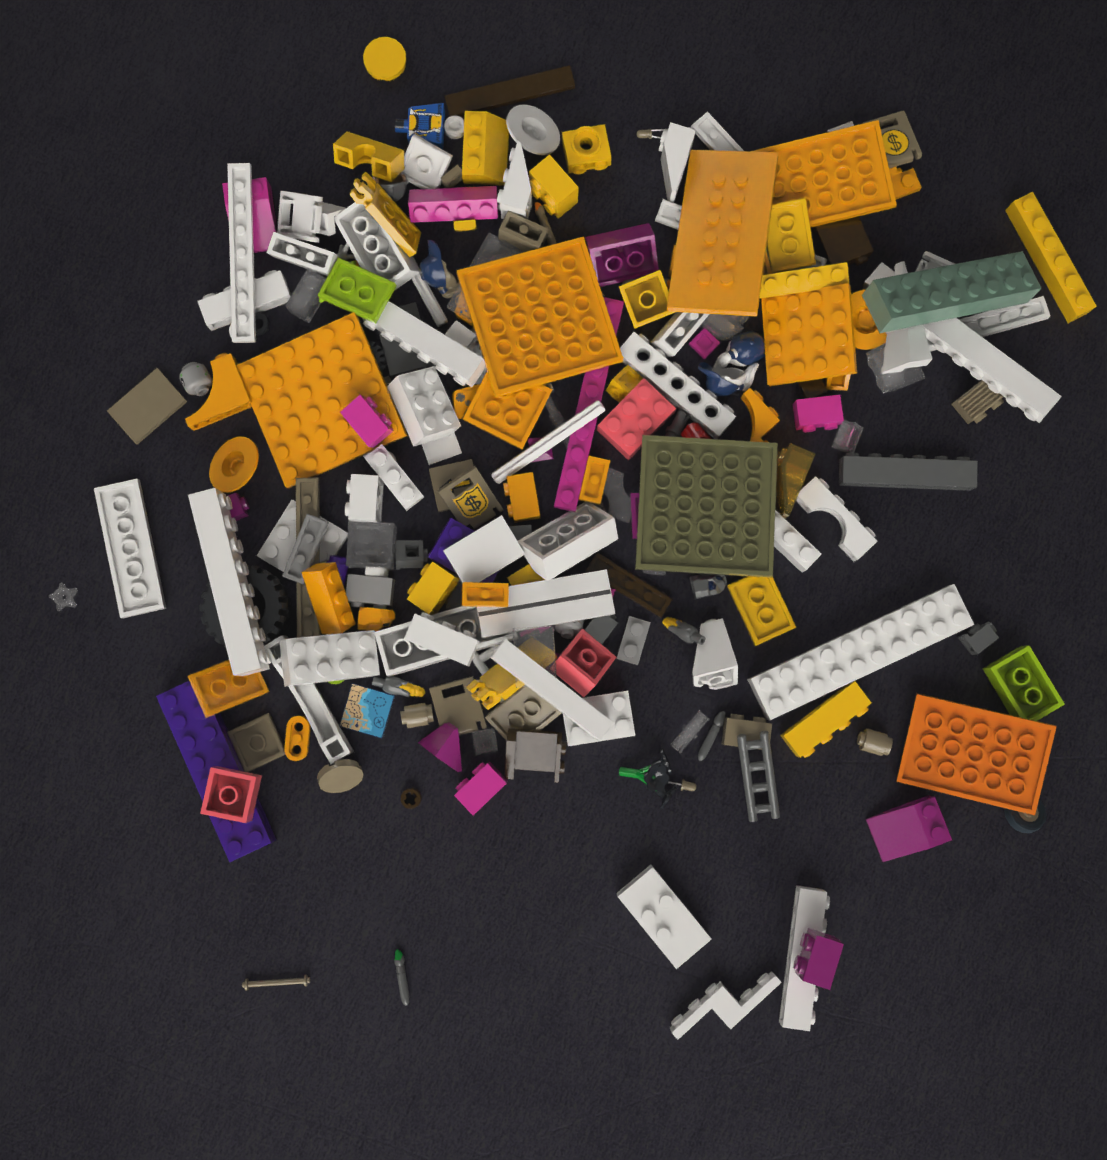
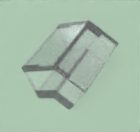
[831,420,863,453]

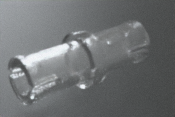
[670,710,710,754]

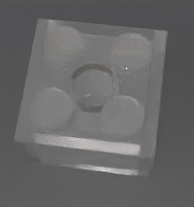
[346,521,397,570]

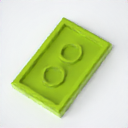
[317,257,397,324]

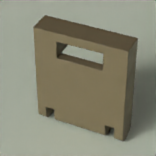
[429,676,487,736]

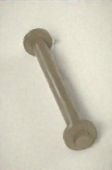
[242,975,310,990]

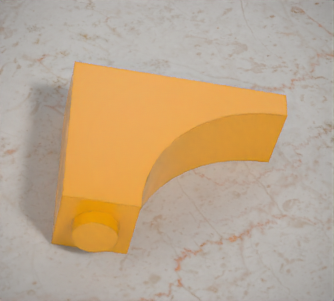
[185,353,252,431]

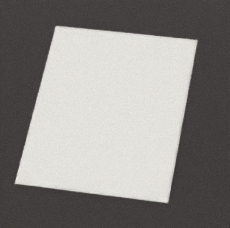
[422,432,462,465]

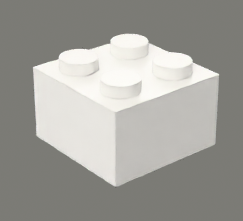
[345,474,384,526]

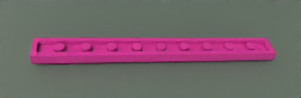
[554,297,624,512]

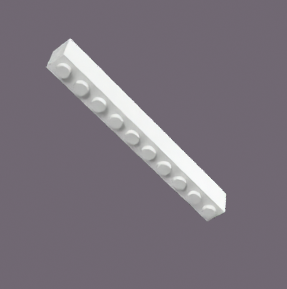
[863,262,1062,423]

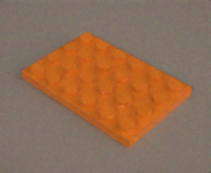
[896,693,1056,815]

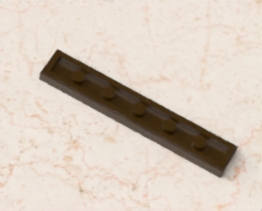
[445,65,575,117]

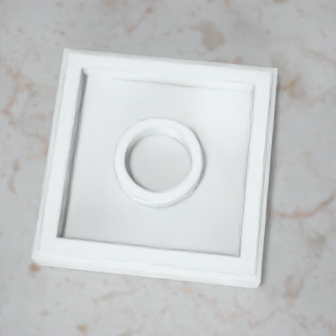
[401,134,453,189]

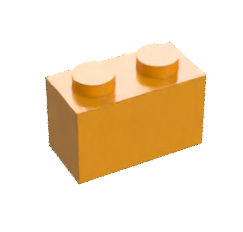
[503,472,540,523]

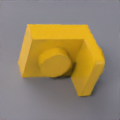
[606,365,643,403]

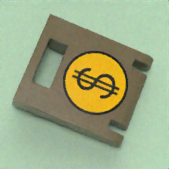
[863,111,922,168]

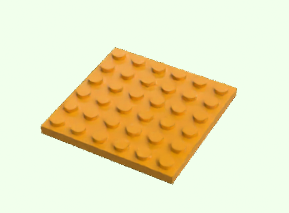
[457,236,623,398]
[236,312,407,488]

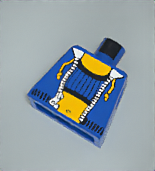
[395,103,445,150]

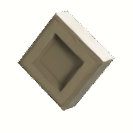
[441,164,463,188]

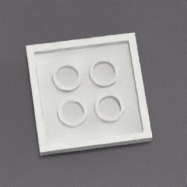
[257,500,349,572]

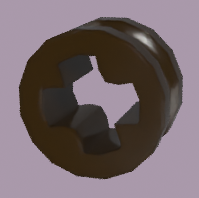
[401,788,422,809]

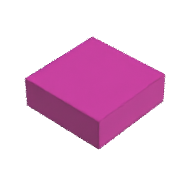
[689,328,720,360]

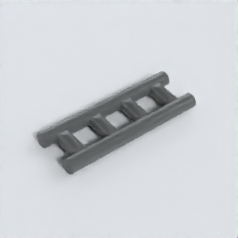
[737,731,780,822]

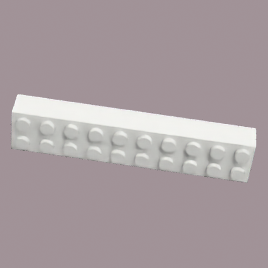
[747,584,974,720]

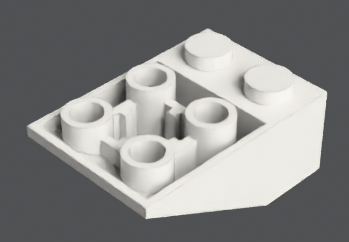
[497,141,532,219]

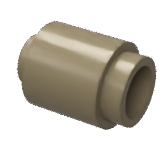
[400,703,434,728]
[857,728,893,756]

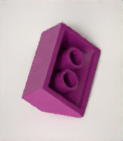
[585,223,659,287]

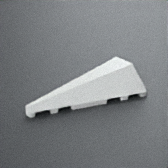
[881,261,932,374]

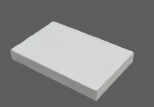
[443,515,525,583]

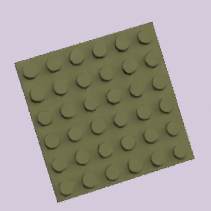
[635,435,778,578]

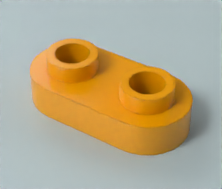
[285,716,311,761]

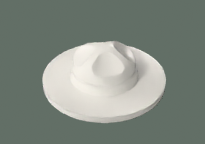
[506,105,560,155]

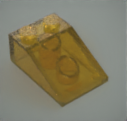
[776,443,815,519]

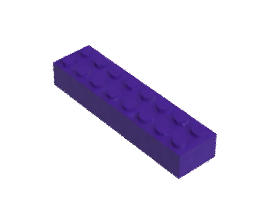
[156,681,276,862]

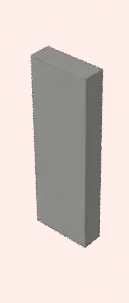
[282,514,329,585]

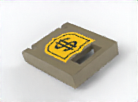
[438,466,504,530]

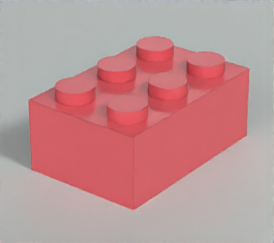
[597,378,676,460]

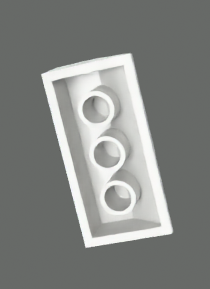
[518,502,618,581]

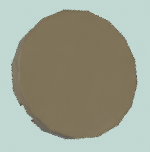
[317,759,363,793]

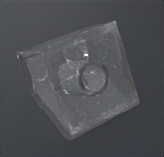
[866,343,925,394]

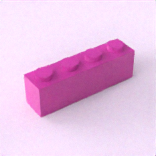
[408,186,498,223]

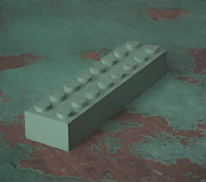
[862,251,1041,333]

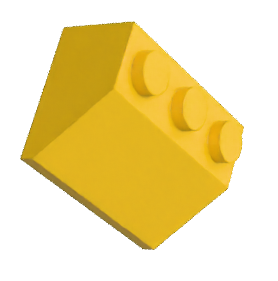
[462,111,509,185]

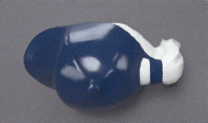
[714,331,765,369]
[698,362,759,396]

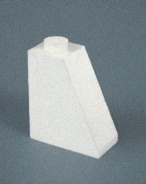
[692,618,738,690]

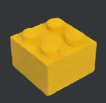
[529,154,579,219]
[619,270,675,328]
[407,561,460,615]

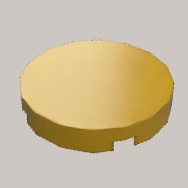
[363,37,406,81]

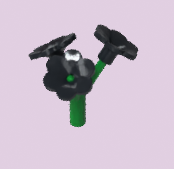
[619,748,677,809]

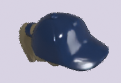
[420,240,462,298]

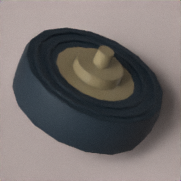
[1004,799,1047,833]

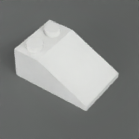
[659,122,696,203]

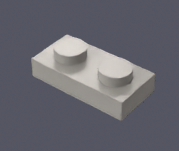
[616,616,651,665]

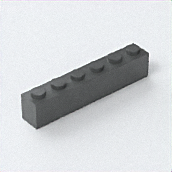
[839,453,978,491]

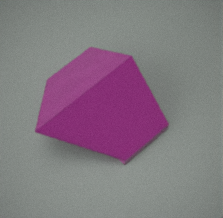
[418,722,462,772]

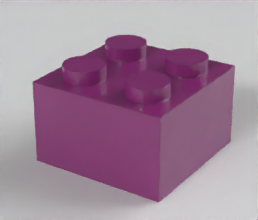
[793,928,844,990]

